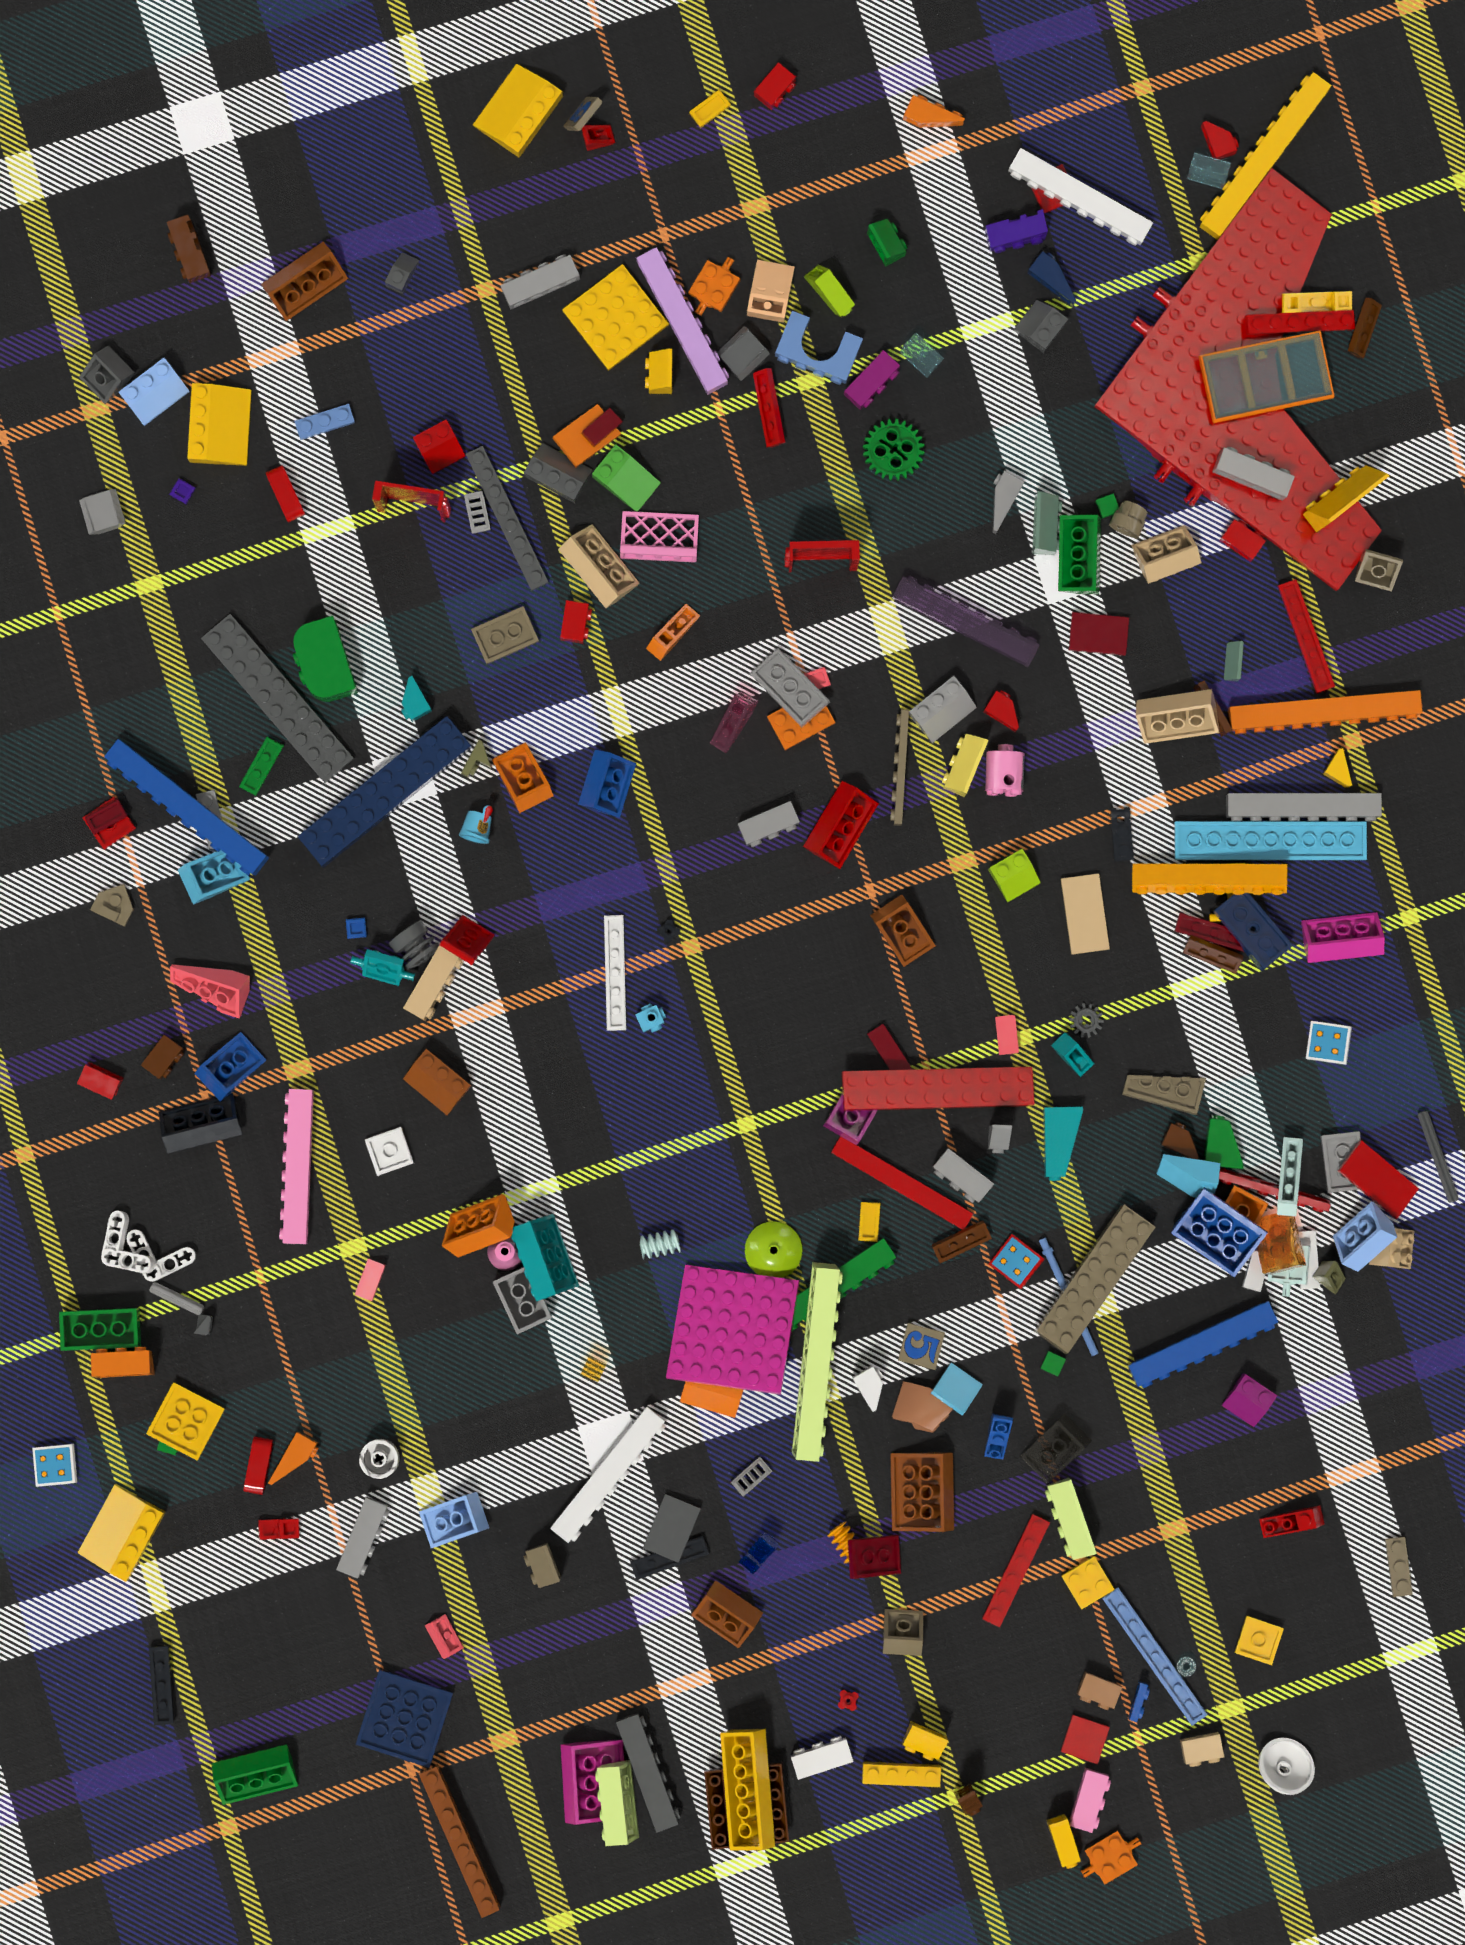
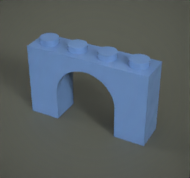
[775,311,863,385]

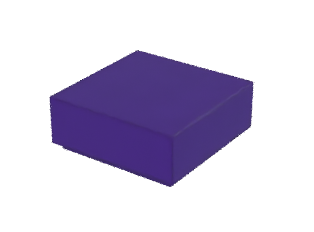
[169,478,196,505]

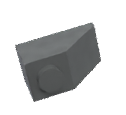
[385,252,420,295]

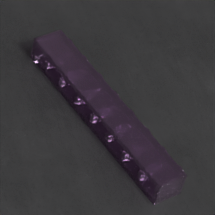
[892,576,1039,667]

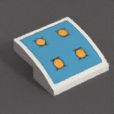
[1306,1021,1352,1065]
[32,1444,77,1487]

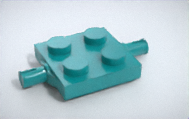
[350,949,415,986]

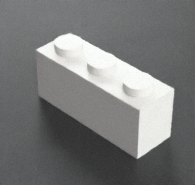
[791,1736,853,1780]

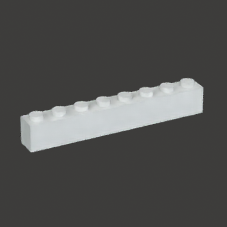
[1008,148,1153,246]
[550,1406,666,1543]

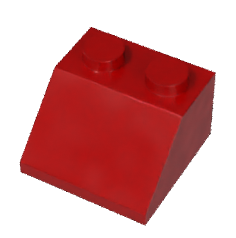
[413,420,466,474]

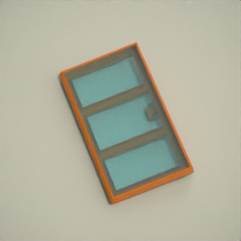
[1198,331,1334,423]

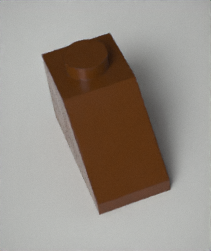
[1160,1122,1198,1160]

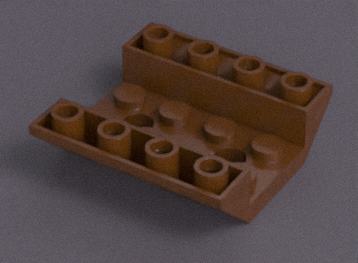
[704,1763,789,1850]

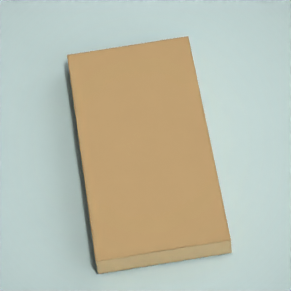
[1061,874,1110,955]

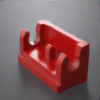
[77,1062,124,1100]

